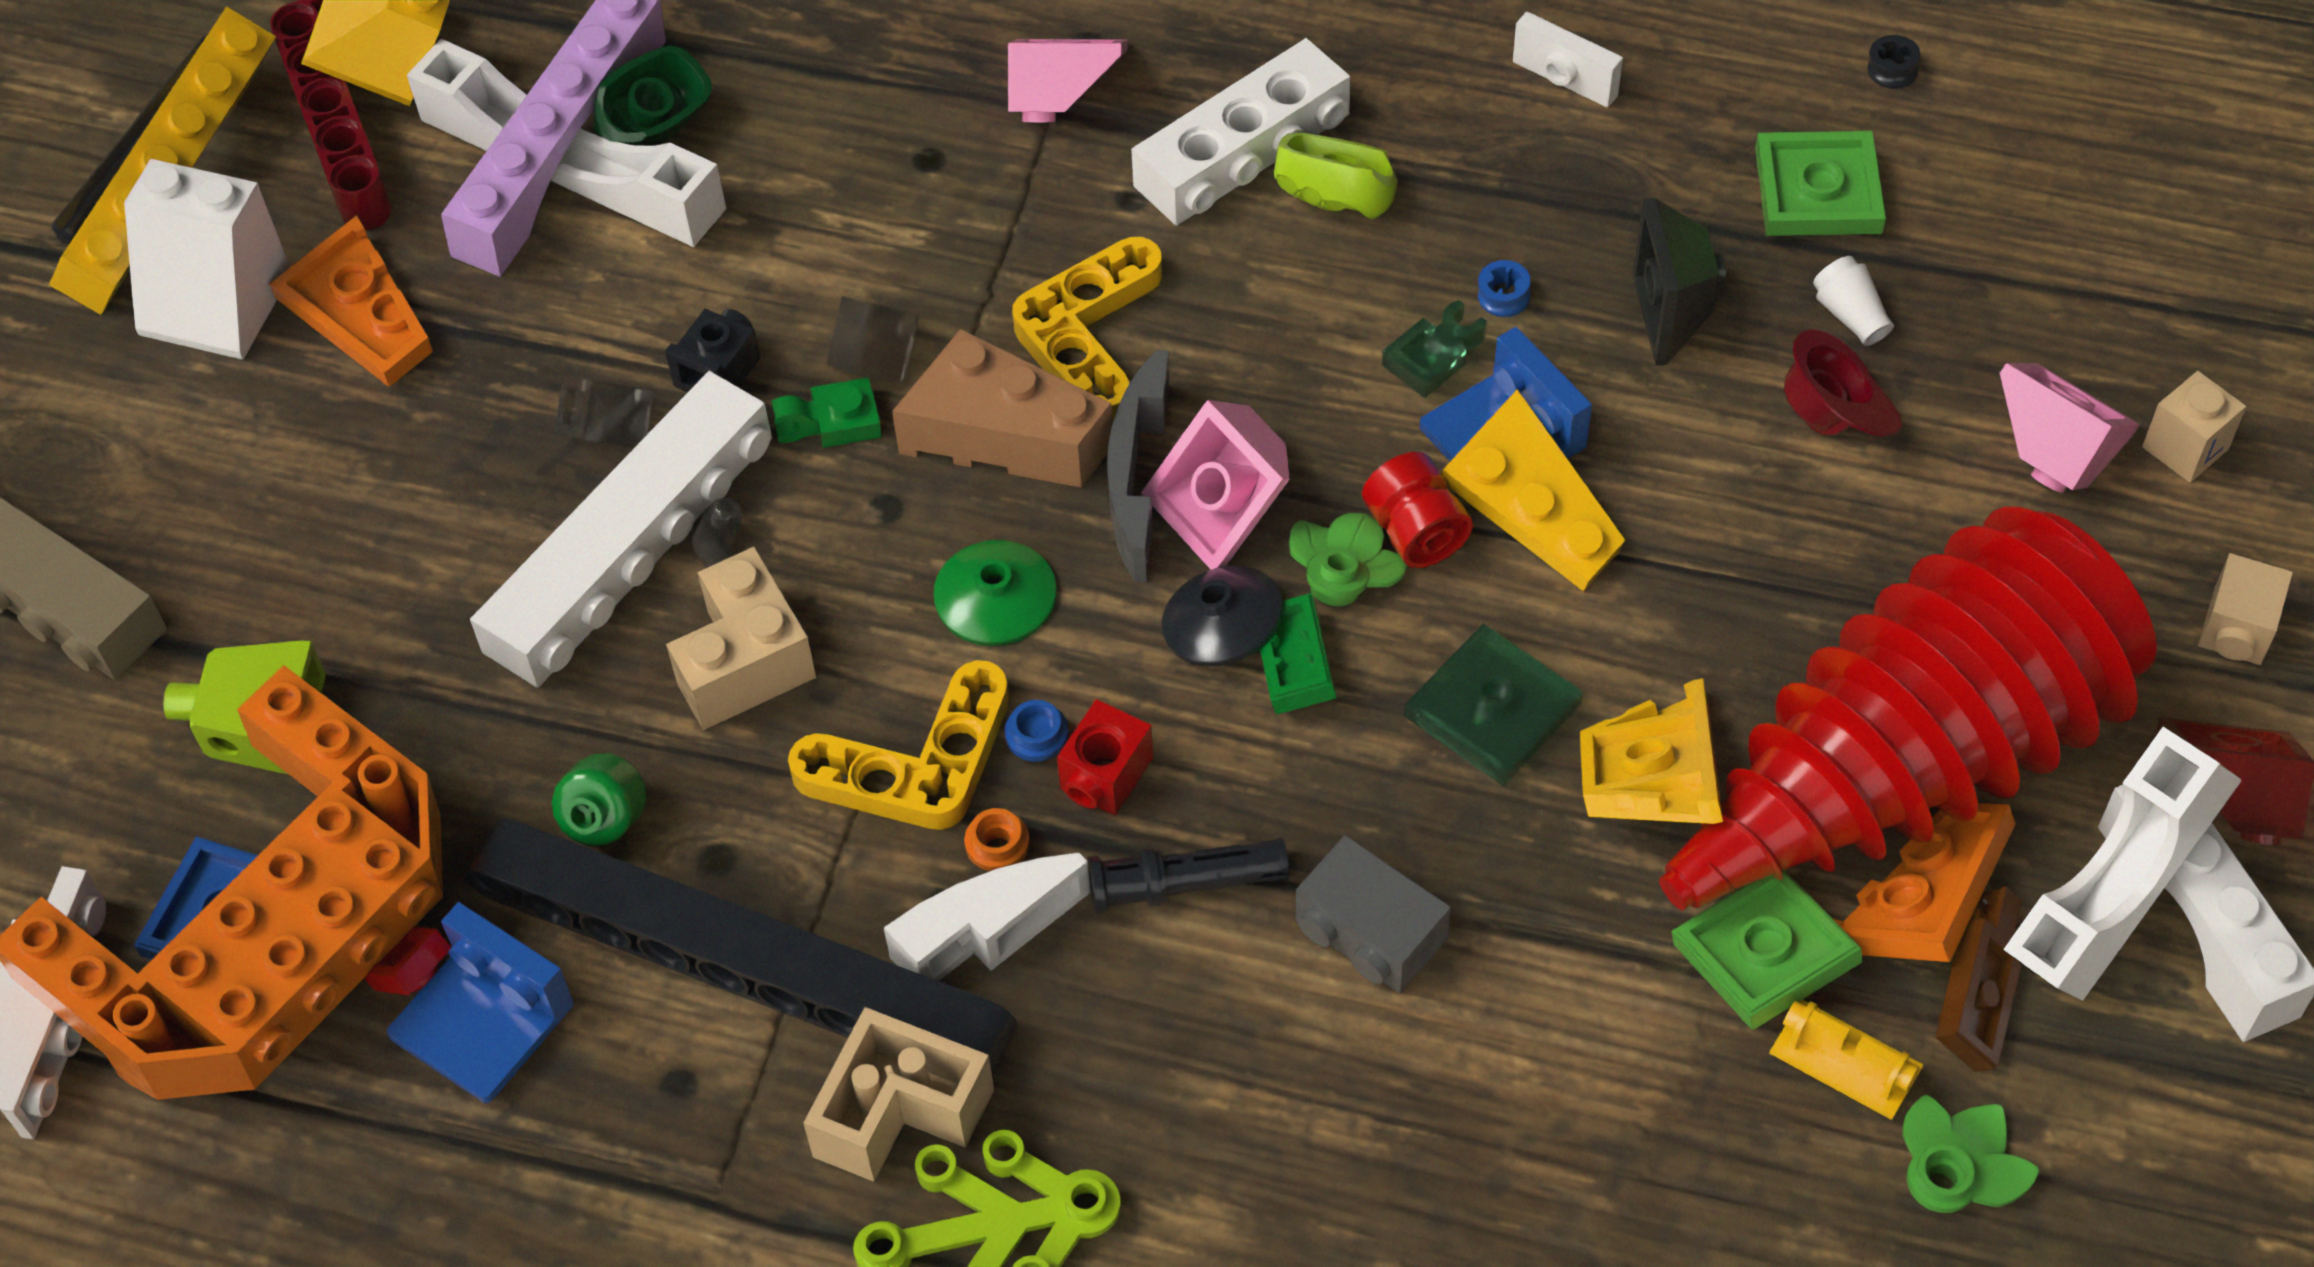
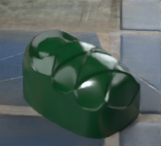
[593,46,712,146]

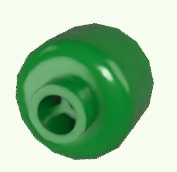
[551,753,647,847]

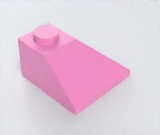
[1008,39,1127,122]
[2000,363,2140,493]
[1141,400,1290,569]

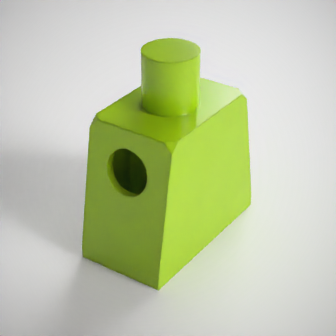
[163,640,326,775]

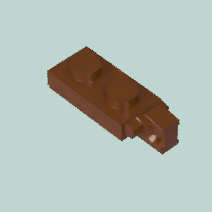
[1935,887,2022,1072]

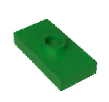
[1260,593,1337,715]

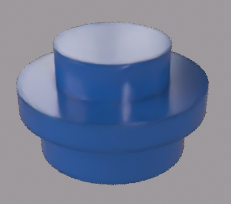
[1005,700,1069,762]

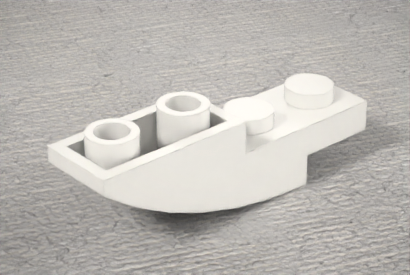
[0,866,106,1140]

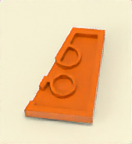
[269,215,433,387]
[1833,803,2016,962]

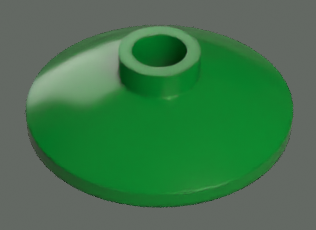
[934,540,1057,646]

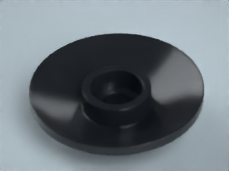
[1162,565,1283,666]

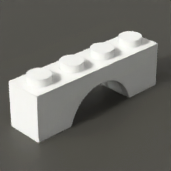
[2003,727,2242,1001]
[2098,785,2314,1042]

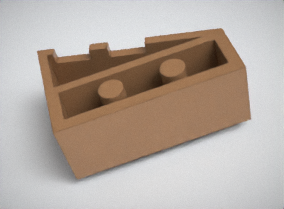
[892,329,1112,488]

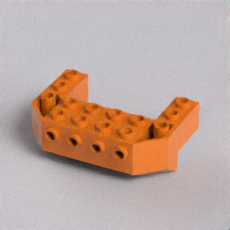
[0,665,443,1100]

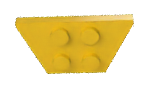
[1580,678,1723,824]

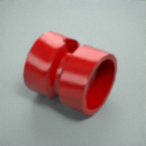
[1361,451,1473,568]

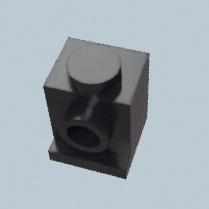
[665,308,761,393]

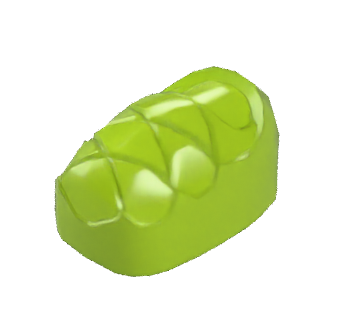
[1274,133,1398,220]

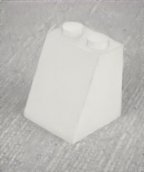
[124,159,290,360]

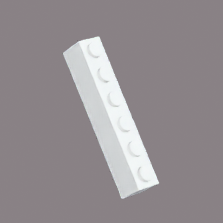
[470,371,772,688]

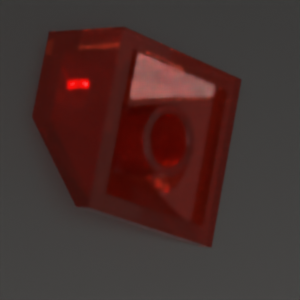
[2157,717,2314,845]

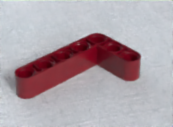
[270,0,392,231]

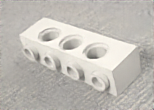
[1131,38,1350,226]

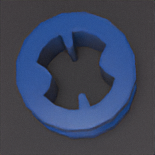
[1478,260,1530,317]

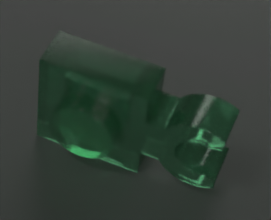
[1382,300,1487,398]

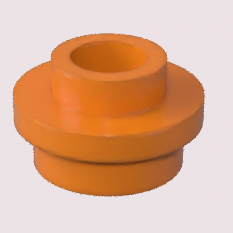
[964,808,1030,871]

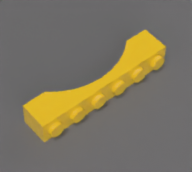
[49,6,276,315]

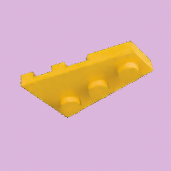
[1442,390,1625,592]

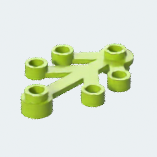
[853,1130,1121,1267]

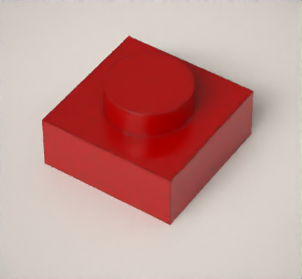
[364,927,451,996]

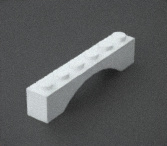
[407,39,726,247]

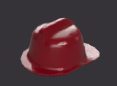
[1784,329,1902,437]

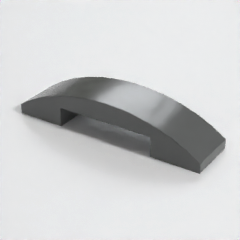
[1107,350,1170,582]

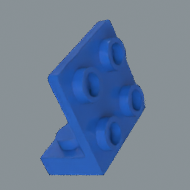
[1419,326,1592,461]
[387,902,575,1103]

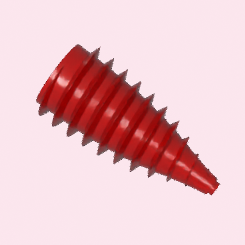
[1659,506,2157,911]

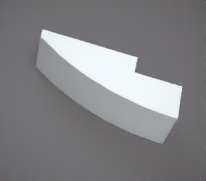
[884,853,1091,981]

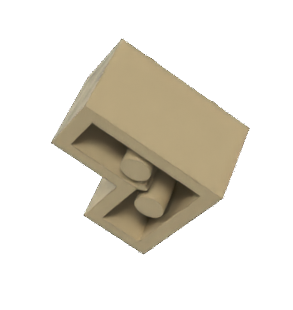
[666,547,816,730]
[803,1007,994,1182]

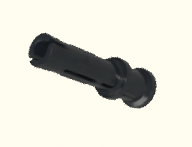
[1087,838,1289,915]

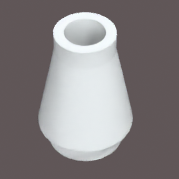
[1813,256,1894,346]

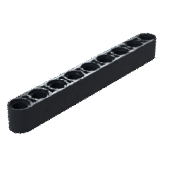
[464,818,1018,1077]

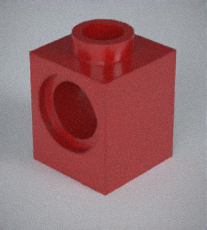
[1057,699,1154,816]

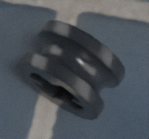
[1867,35,1921,89]

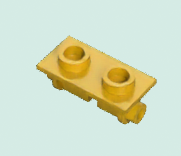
[1769,1000,1923,1120]

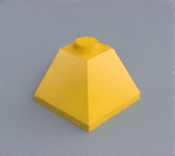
[301,0,450,106]

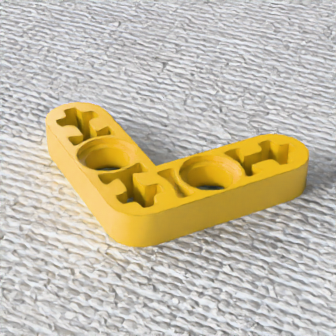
[1012,237,1162,424]
[788,660,1009,830]

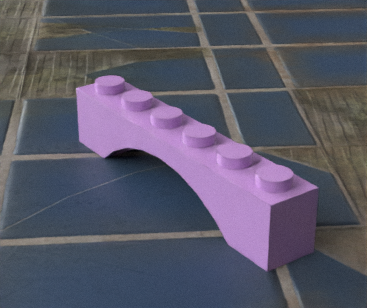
[441,0,666,277]

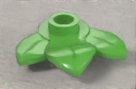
[1289,513,1408,606]
[1902,1095,2039,1213]

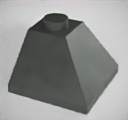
[1632,198,1726,366]

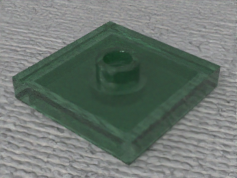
[1404,623,1583,787]

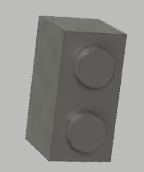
[1295,835,1451,994]

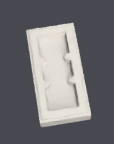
[1513,11,1623,108]

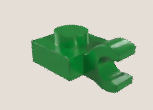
[771,377,881,448]

